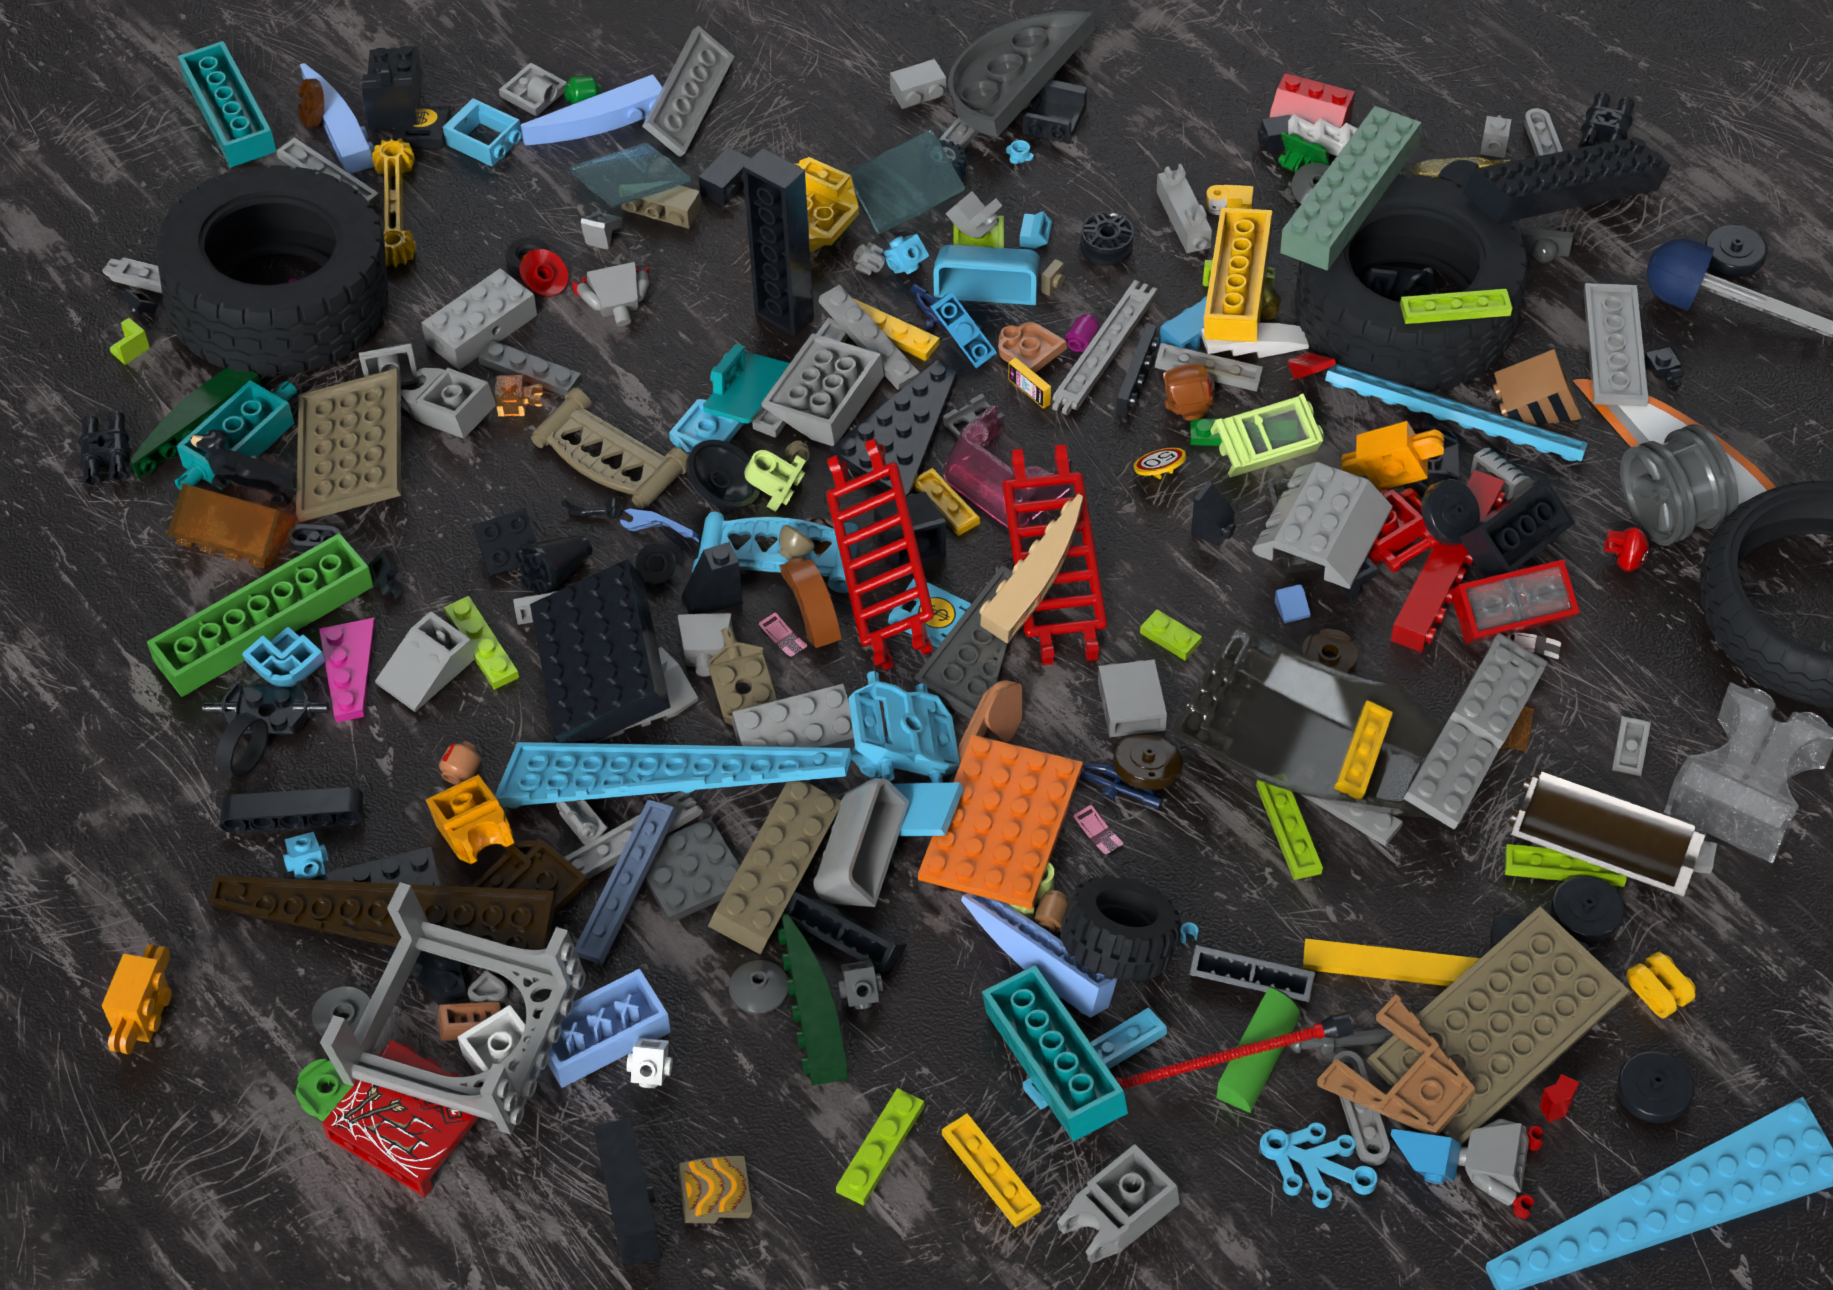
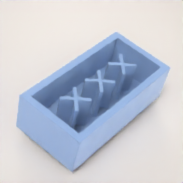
[548,969,671,1088]

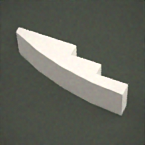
[1288,115,1357,156]
[1201,323,1309,358]

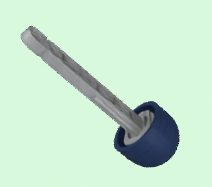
[1647,238,1833,338]

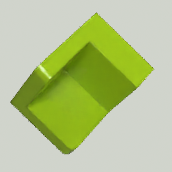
[110,318,150,365]

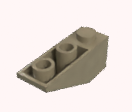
[619,185,702,229]

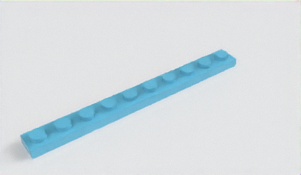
[1325,364,1588,461]

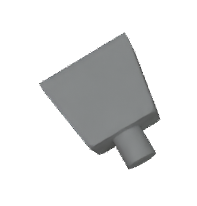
[678,613,732,677]

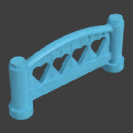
[692,512,859,593]

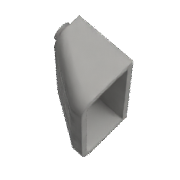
[814,778,910,907]

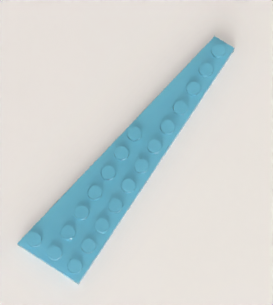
[495,742,852,809]

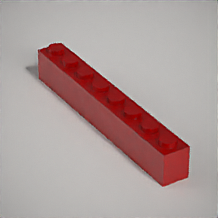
[1391,470,1506,653]

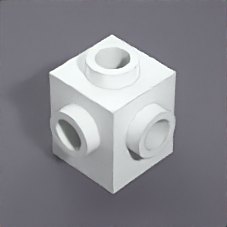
[627,1038,673,1088]

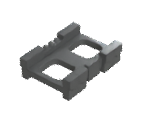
[943,393,1004,446]

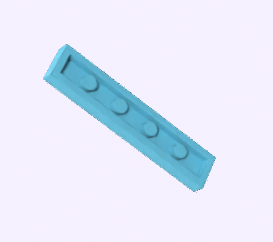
[1023,1007,1167,1110]

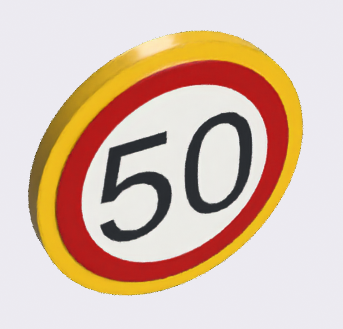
[1134,448,1186,479]

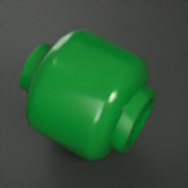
[564,75,602,105]

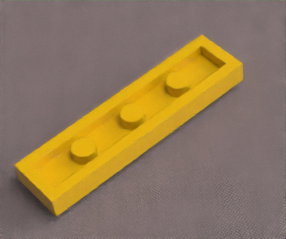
[853,298,940,361]
[1334,700,1393,801]
[942,1113,1041,1228]

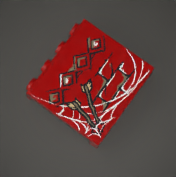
[322,1040,480,1197]

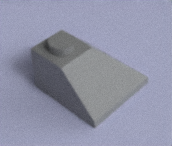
[359,343,419,386]

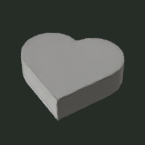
[468,970,509,1004]

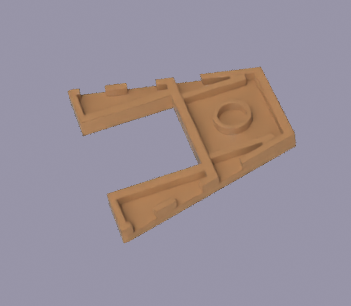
[1317,994,1475,1136]

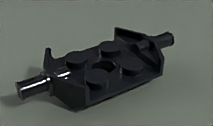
[1404,415,1460,497]
[202,680,329,735]

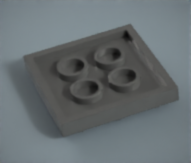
[644,817,740,924]

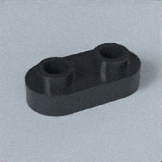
[287,524,341,552]

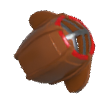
[1163,363,1215,420]

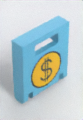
[888,579,971,647]

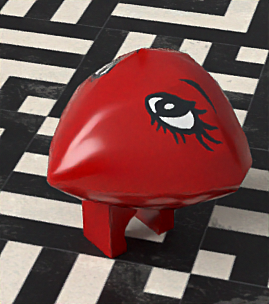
[1604,526,1650,572]

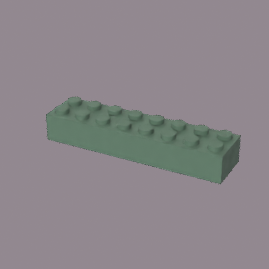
[1280,106,1421,271]

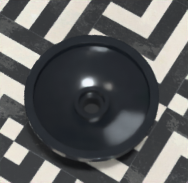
[686,440,760,510]

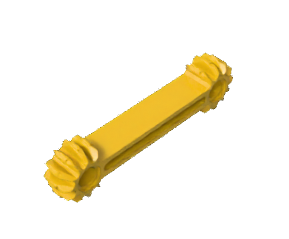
[372,138,416,267]

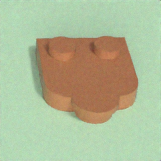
[998,322,1067,373]

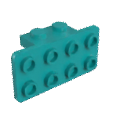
[703,344,790,423]

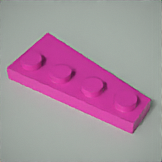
[319,618,376,723]

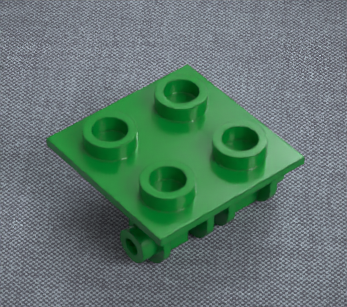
[1278,132,1330,182]

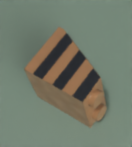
[1493,349,1581,425]

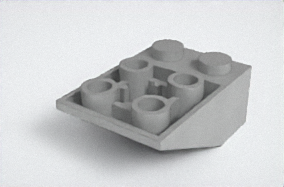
[375,611,475,712]

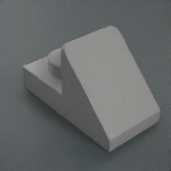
[581,212,623,249]

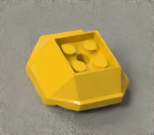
[796,157,859,252]

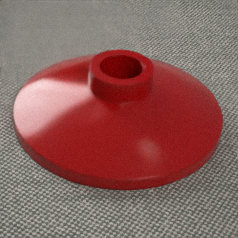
[519,249,568,297]

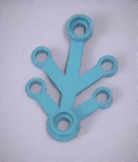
[1260,1123,1377,1208]

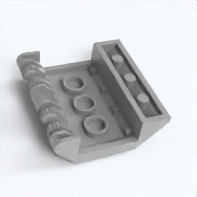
[1252,462,1392,589]

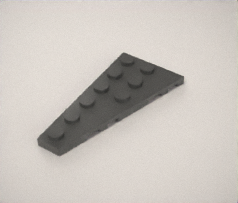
[913,565,1013,720]

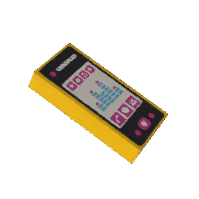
[1008,357,1051,409]

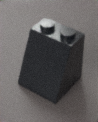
[874,492,946,568]

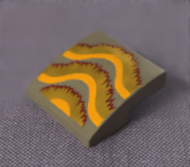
[677,1156,753,1224]

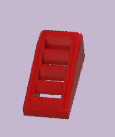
[1288,353,1336,380]

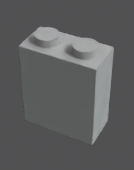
[1098,659,1167,737]

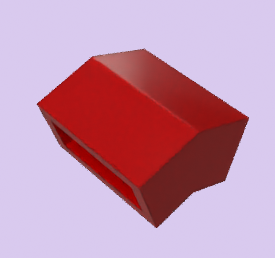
[1539,1074,1579,1123]

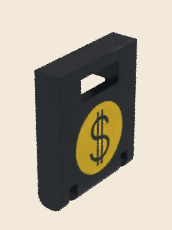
[392,106,451,149]

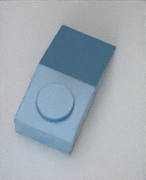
[1391,1129,1461,1185]

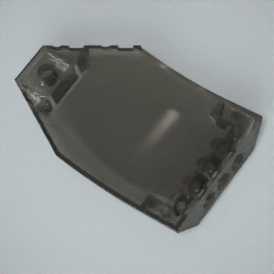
[1170,620,1467,818]

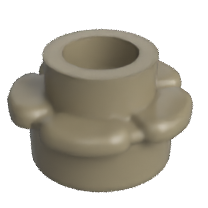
[784,441,810,464]

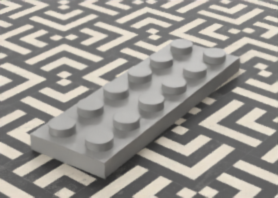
[642,26,734,157]
[1583,283,1648,406]

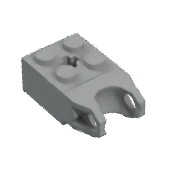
[401,368,496,439]
[1057,1144,1180,1263]

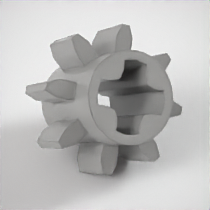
[853,242,885,275]

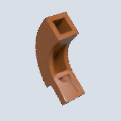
[779,557,842,648]

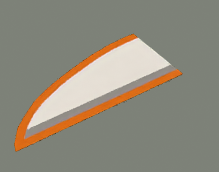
[1572,379,1776,505]

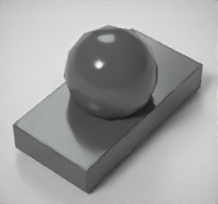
[1520,227,1573,263]

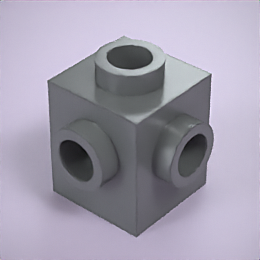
[838,960,883,1009]

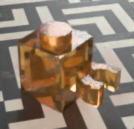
[495,375,543,416]

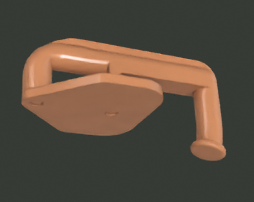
[957,680,1022,763]

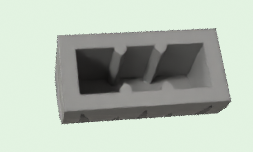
[1471,448,1533,500]

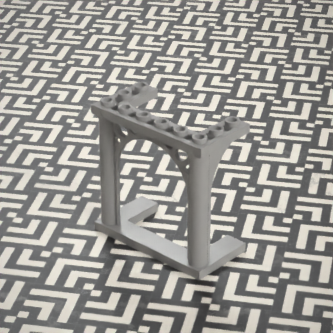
[320,882,586,1135]

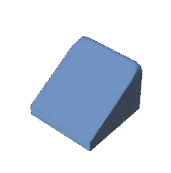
[1274,584,1311,623]

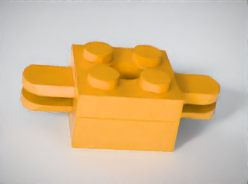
[1341,421,1444,491]
[102,944,172,1054]

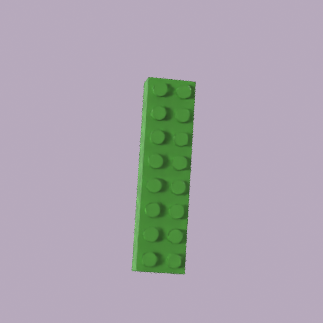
[147,533,373,697]

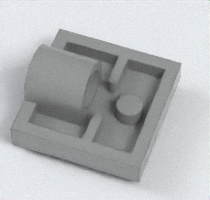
[499,63,566,116]

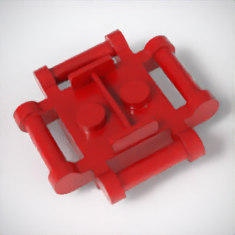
[1367,488,1440,573]

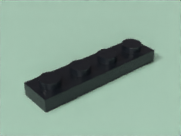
[1116,323,1160,417]

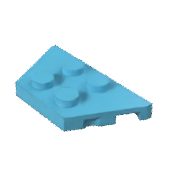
[669,399,745,455]

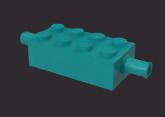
[175,380,297,493]

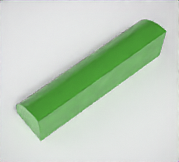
[1216,987,1300,1113]

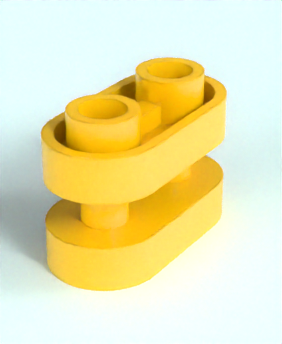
[1626,952,1696,1018]

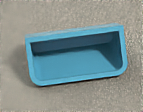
[934,245,1040,305]

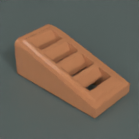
[437,1001,501,1041]

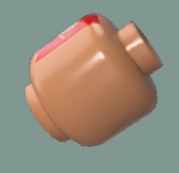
[439,741,482,785]

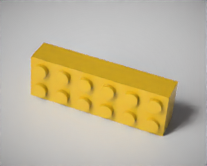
[1204,208,1272,342]

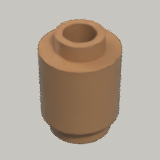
[1033,890,1068,935]

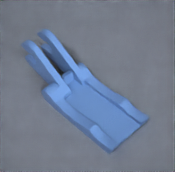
[620,509,701,543]

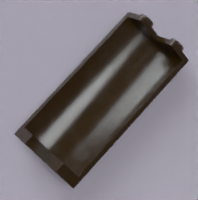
[1509,769,1707,897]

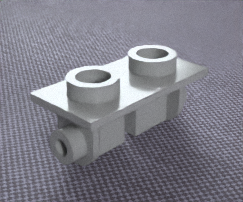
[556,800,608,845]

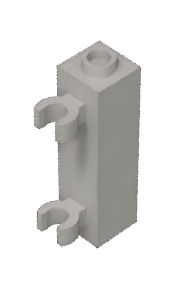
[1156,164,1212,253]

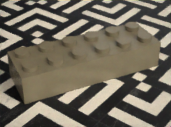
[708,780,841,954]

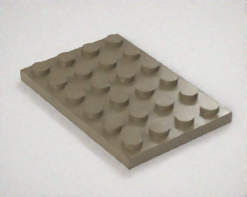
[296,368,401,522]

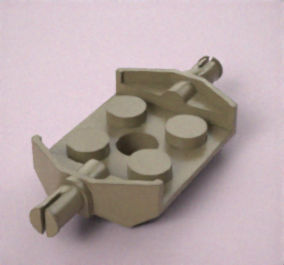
[708,626,777,725]

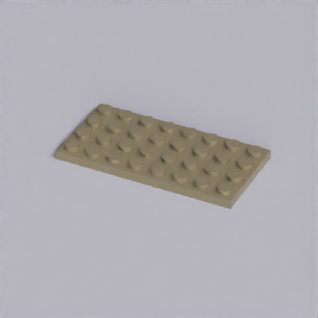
[1367,906,1630,1146]

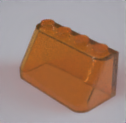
[167,483,297,569]

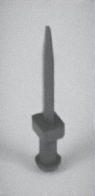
[1290,1029,1394,1054]

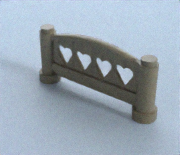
[531,388,688,509]

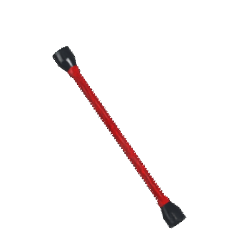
[1115,1011,1354,1090]

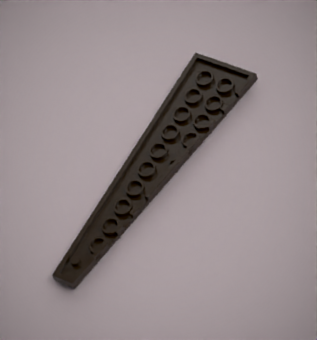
[208,876,557,960]

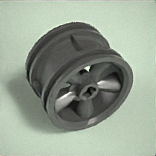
[1620,424,1738,546]

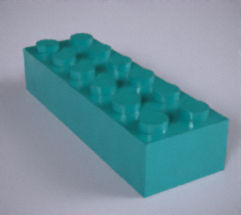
[178,41,277,168]
[982,965,1128,1141]

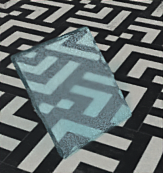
[847,130,965,234]
[569,143,691,207]

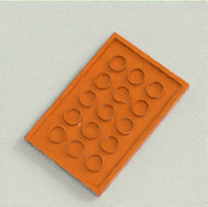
[918,735,1083,910]

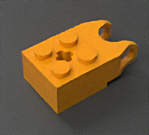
[426,775,514,864]

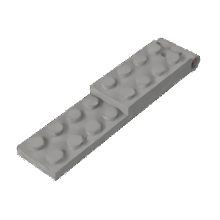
[1403,633,1548,829]

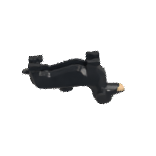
[191,429,297,508]

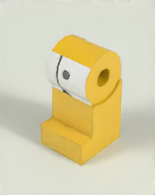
[1206,185,1253,215]

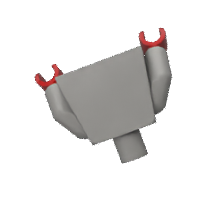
[571,262,649,326]
[1458,1119,1543,1219]

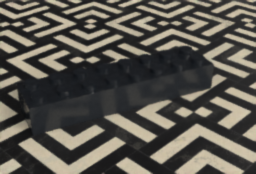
[742,148,814,336]

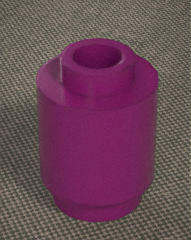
[1065,314,1099,352]

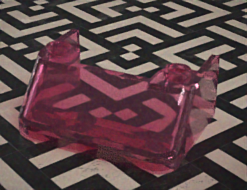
[943,404,1072,528]

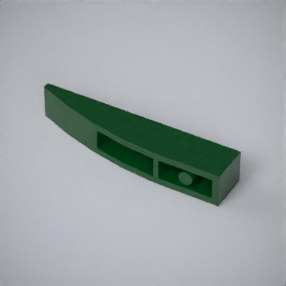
[130,366,261,480]
[777,914,848,1086]

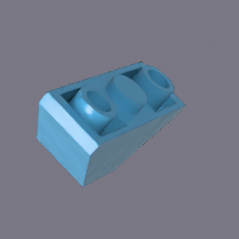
[930,291,997,368]

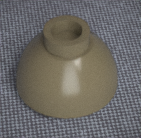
[778,525,815,560]

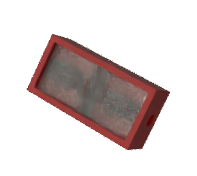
[1450,559,1580,645]

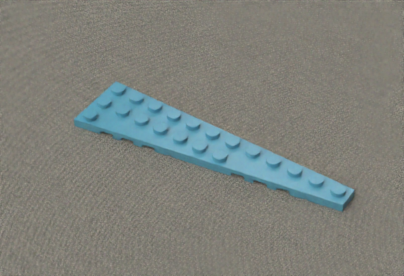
[1485,1097,1833,1290]

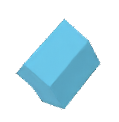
[1020,211,1052,249]

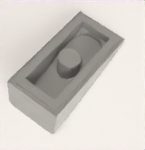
[1612,716,1651,776]

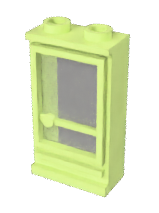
[1210,394,1324,477]

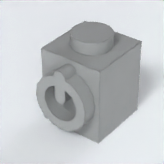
[1480,115,1512,158]

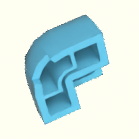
[242,627,325,687]

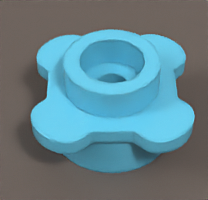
[1006,140,1034,164]

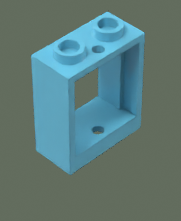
[443,98,522,167]

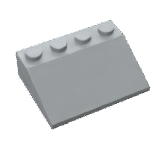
[761,333,884,446]

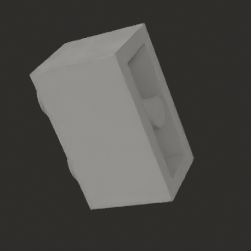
[890,59,946,109]

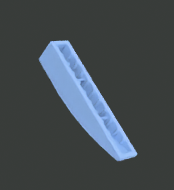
[300,63,374,174]
[520,74,662,146]
[961,893,1117,1018]

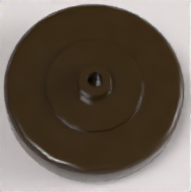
[1112,734,1183,790]

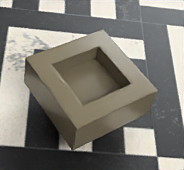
[1041,259,1065,296]

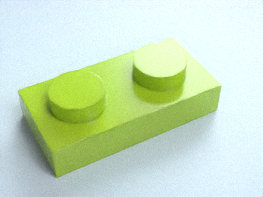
[1140,609,1202,660]

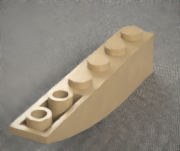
[979,494,1083,644]

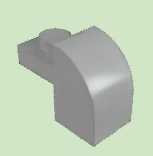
[945,191,1002,238]

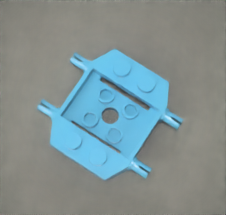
[848,671,960,783]

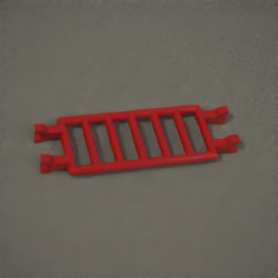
[826,439,934,671]
[1002,444,1107,666]

